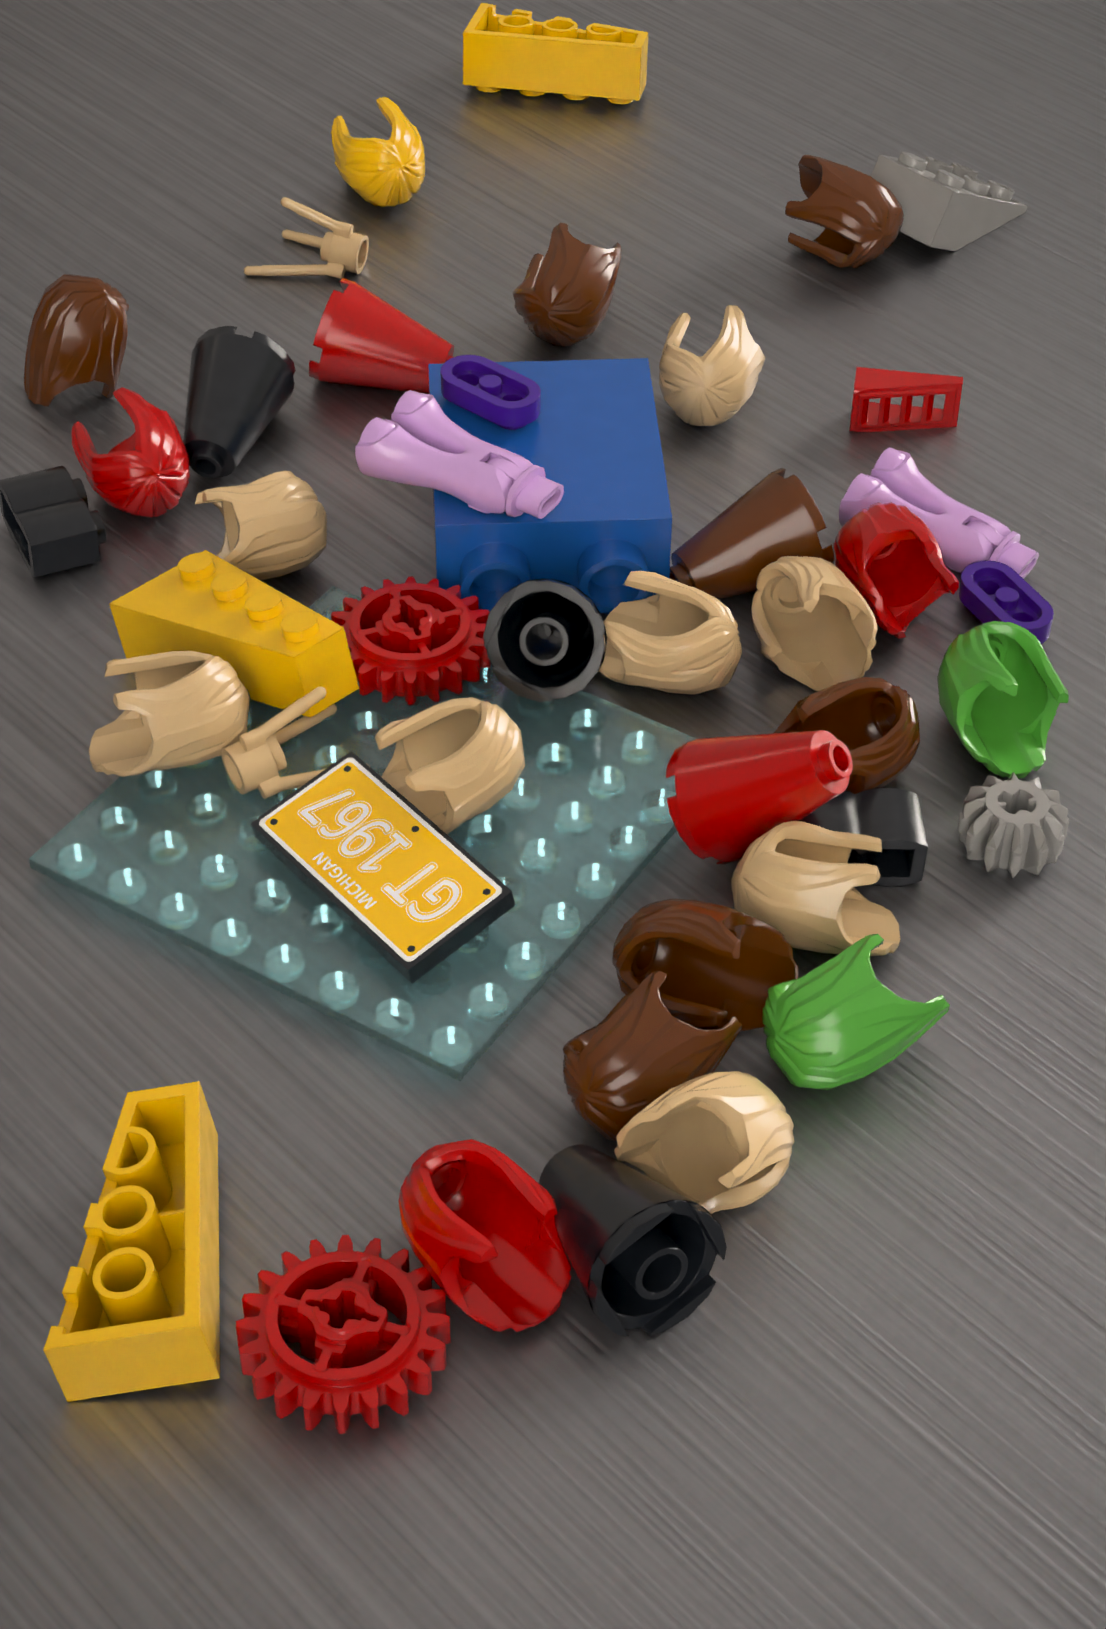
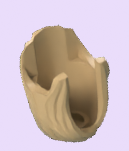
[659,305,766,427]
[195,471,327,580]
[751,556,878,691]
[599,571,742,695]
[89,651,250,777]
[375,697,525,834]
[731,821,900,956]
[614,1071,795,1214]

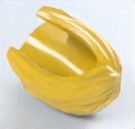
[331,97,425,208]

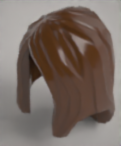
[785,155,904,268]
[513,223,622,347]
[24,274,129,407]
[774,677,920,794]
[612,899,798,1031]
[563,971,742,1141]

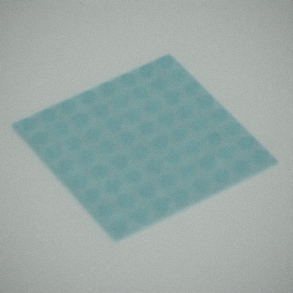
[29,586,697,1081]

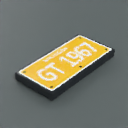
[250,751,515,984]

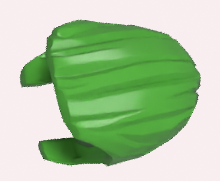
[937,621,1069,779]
[762,934,950,1090]

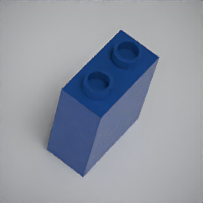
[428,358,672,614]

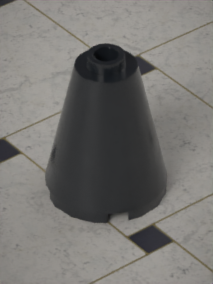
[183,326,296,478]
[483,578,607,702]
[539,1144,727,1337]

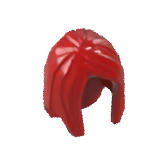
[72,387,190,517]
[833,502,959,639]
[398,1139,571,1332]

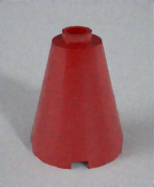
[309,278,454,394]
[666,730,853,865]

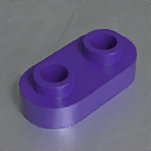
[440,355,541,430]
[959,560,1054,644]

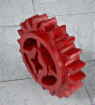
[331,576,491,705]
[236,1235,451,1434]

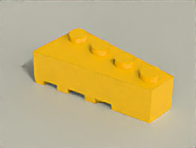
[463,2,648,104]
[109,550,359,718]
[43,1081,220,1402]

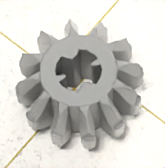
[957,772,1069,879]

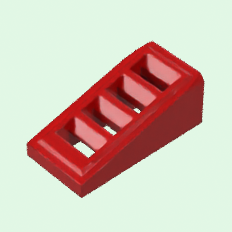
[849,367,963,432]

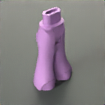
[355,390,564,519]
[839,447,1039,579]

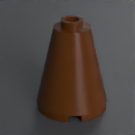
[669,468,834,600]

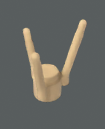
[244,197,369,279]
[221,687,370,799]

